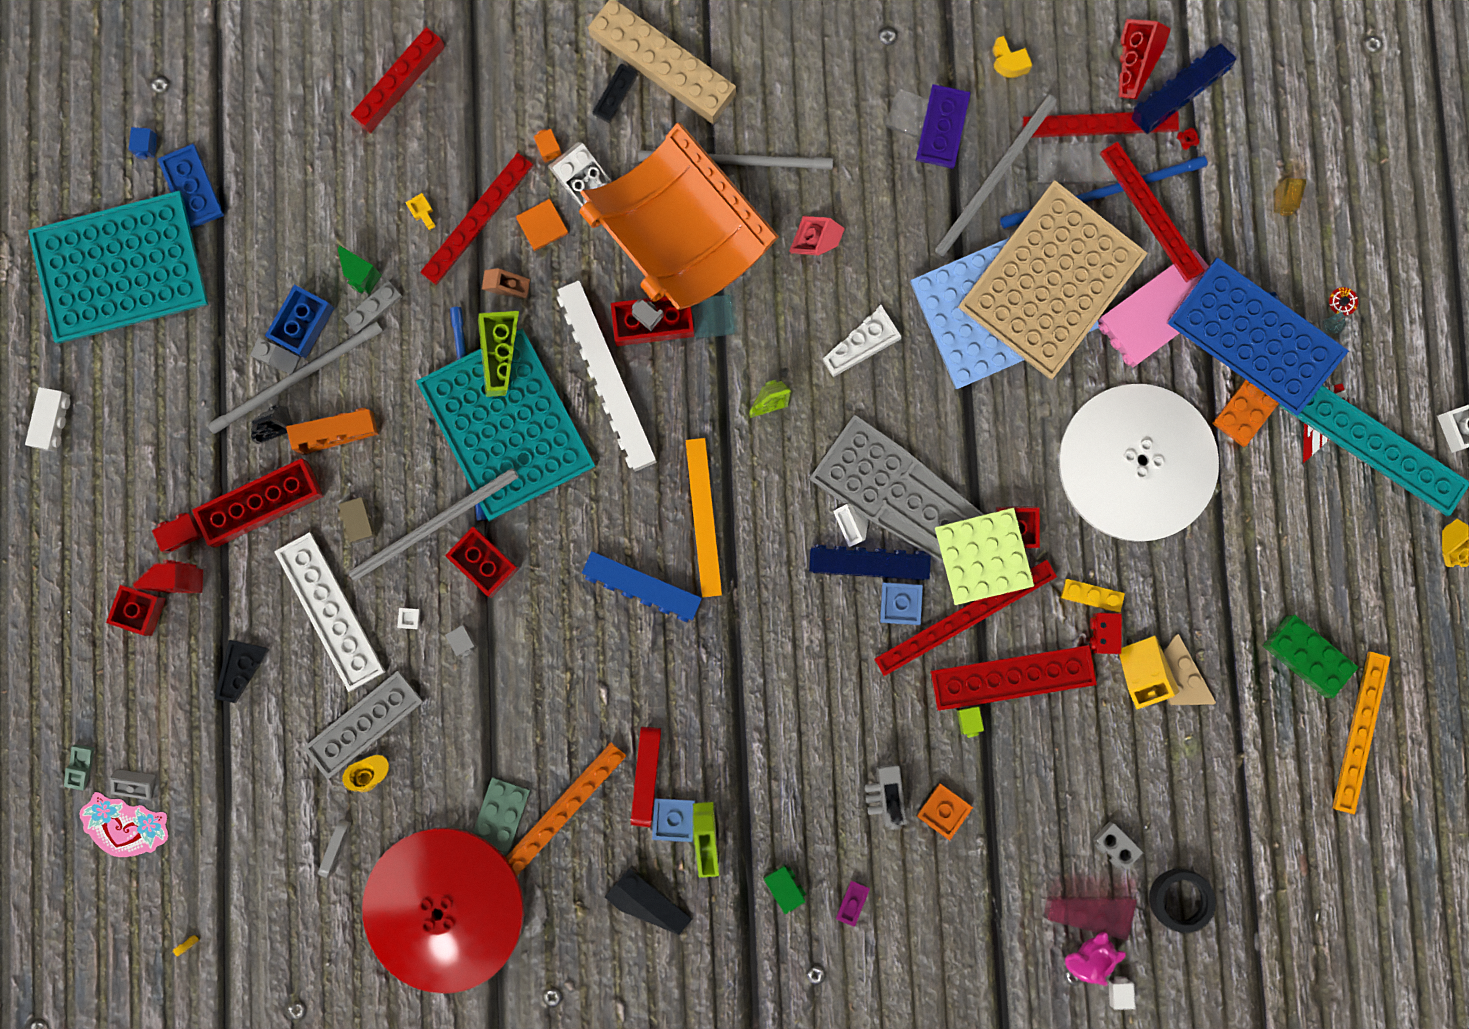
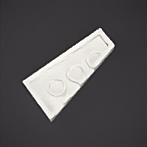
[823,305,901,377]

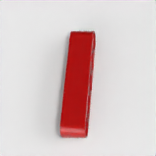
[630,726,661,828]

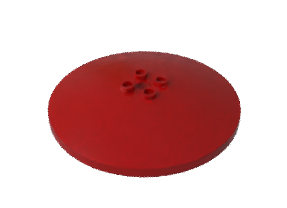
[362,827,524,993]

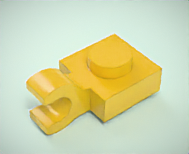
[405,193,436,230]

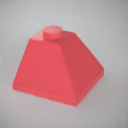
[789,216,845,256]

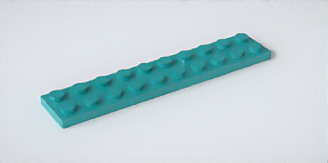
[1279,385,1469,516]

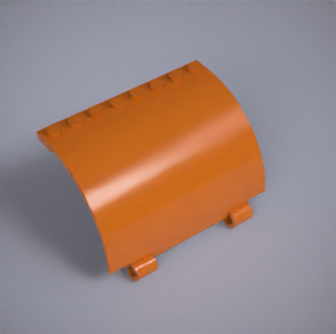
[579,123,779,310]

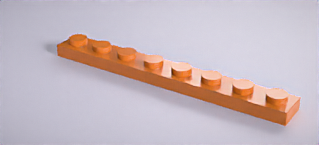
[505,742,627,876]

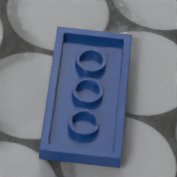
[158,144,224,229]

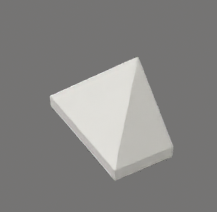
[833,504,869,547]

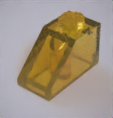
[1273,178,1306,216]

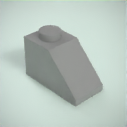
[250,337,300,375]

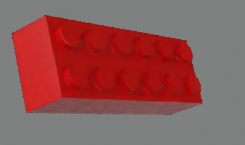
[192,458,324,548]

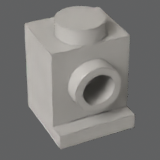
[632,299,664,331]

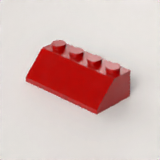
[133,560,203,593]

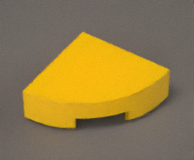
[172,935,200,957]

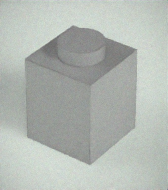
[445,625,477,658]

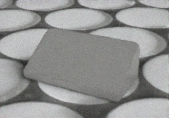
[110,769,155,800]

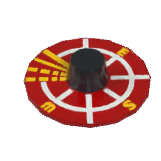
[1329,287,1358,316]

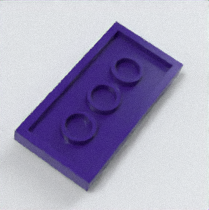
[915,84,971,169]

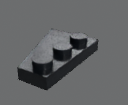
[214,640,270,703]

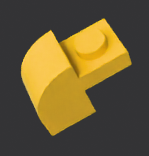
[993,36,1032,78]

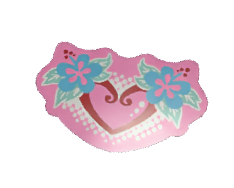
[79,792,168,857]

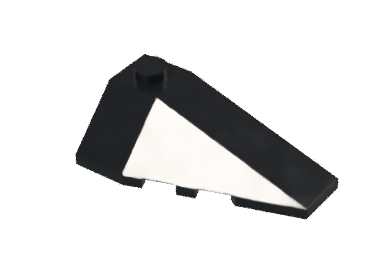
[251,405,293,444]
[605,866,692,935]

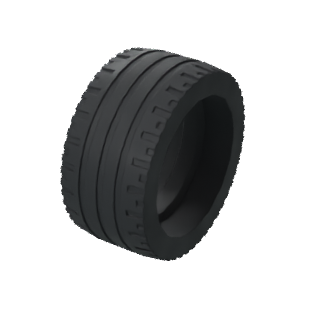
[1149,868,1216,933]

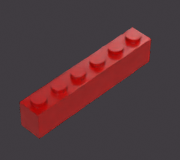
[350,27,445,134]

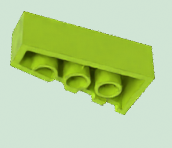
[478,311,519,397]

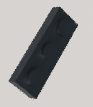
[592,63,638,124]

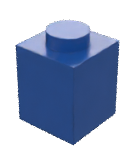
[128,127,157,159]

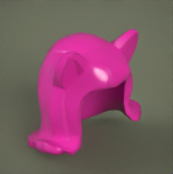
[1065,932,1126,986]

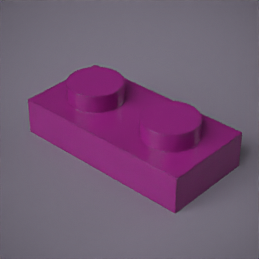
[835,880,870,927]

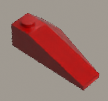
[1119,19,1171,100]

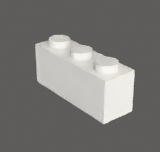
[25,387,70,452]

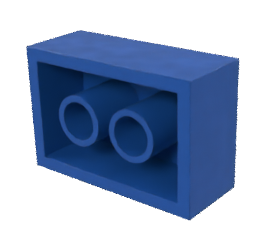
[265,284,334,359]

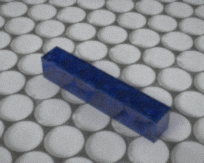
[1131,43,1237,135]
[808,544,931,581]

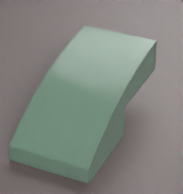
[64,744,95,791]

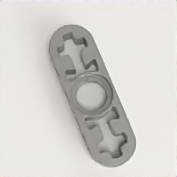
[318,819,351,878]

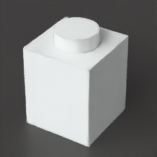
[1108,977,1135,1010]

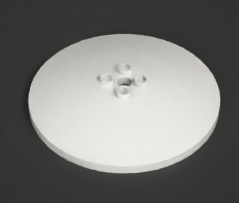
[1059,384,1219,542]

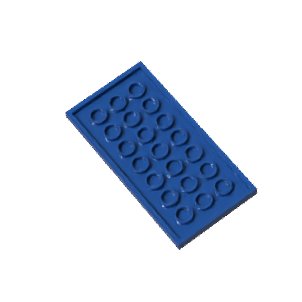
[1167,257,1349,416]

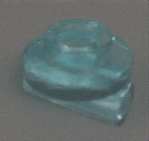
[1323,312,1346,333]

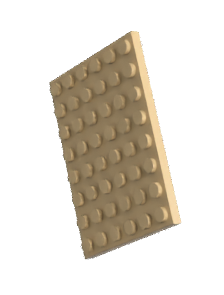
[957,180,1148,380]

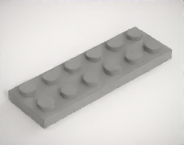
[303,671,424,780]

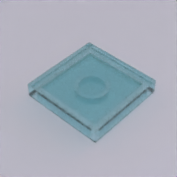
[692,295,735,339]

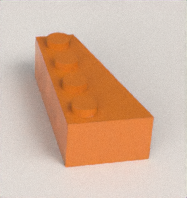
[286,407,379,455]

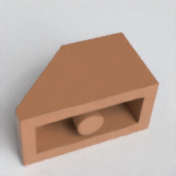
[482,268,530,298]

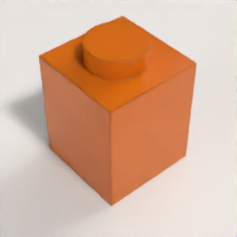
[533,129,562,163]

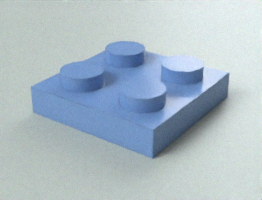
[880,583,923,625]
[652,798,695,842]

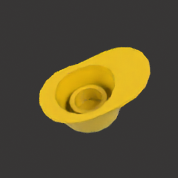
[342,755,389,792]

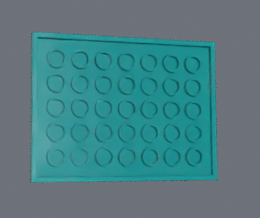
[28,191,209,344]
[416,328,595,522]

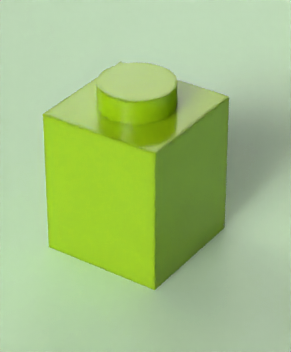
[957,706,984,738]

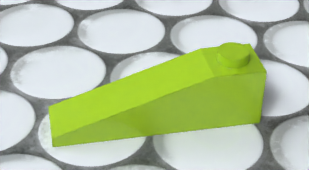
[749,380,790,418]

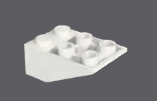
[548,142,611,207]

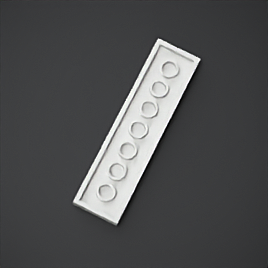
[274,532,385,692]

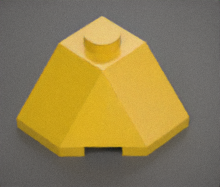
[1442,518,1469,567]

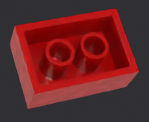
[445,526,519,598]

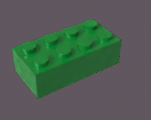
[1262,615,1359,698]

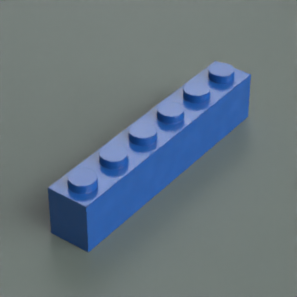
[582,551,702,623]

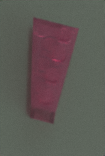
[1043,896,1137,940]

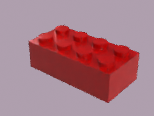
[610,296,694,346]

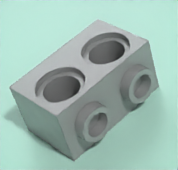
[1093,821,1143,870]

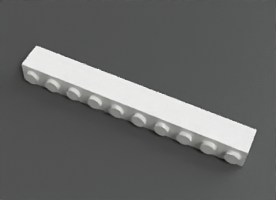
[557,281,657,472]

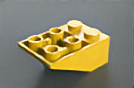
[1119,635,1180,709]

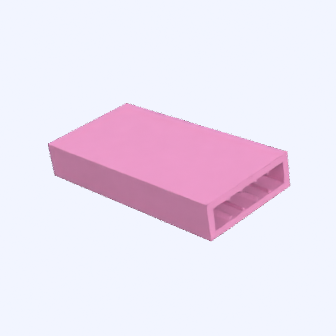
[1098,249,1209,368]

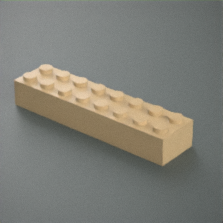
[588,0,736,124]

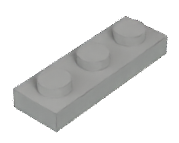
[344,281,402,334]

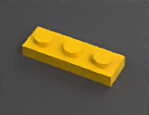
[1061,579,1125,613]

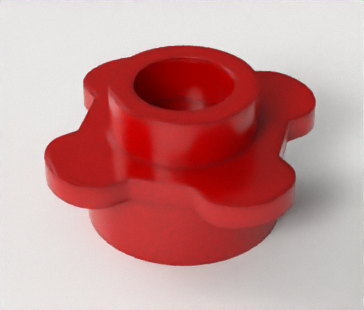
[1177,128,1200,150]

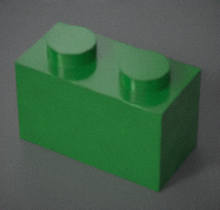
[763,864,807,915]

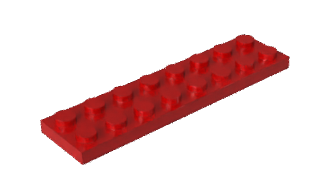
[930,645,1097,711]

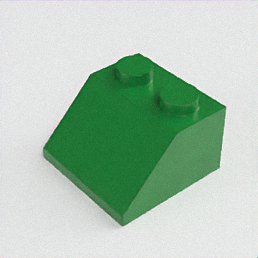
[338,245,382,295]

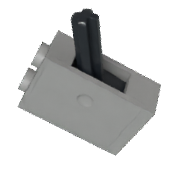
[865,764,906,830]

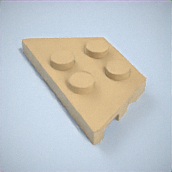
[1163,634,1216,705]

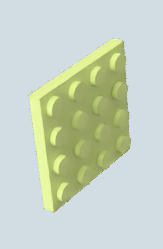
[935,507,1034,605]

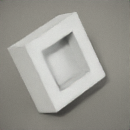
[397,608,421,629]

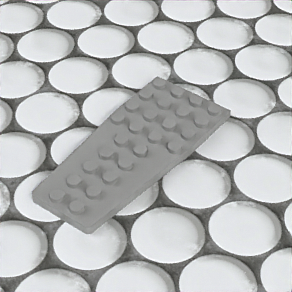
[809,414,984,564]

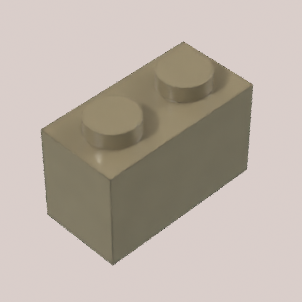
[338,497,377,544]

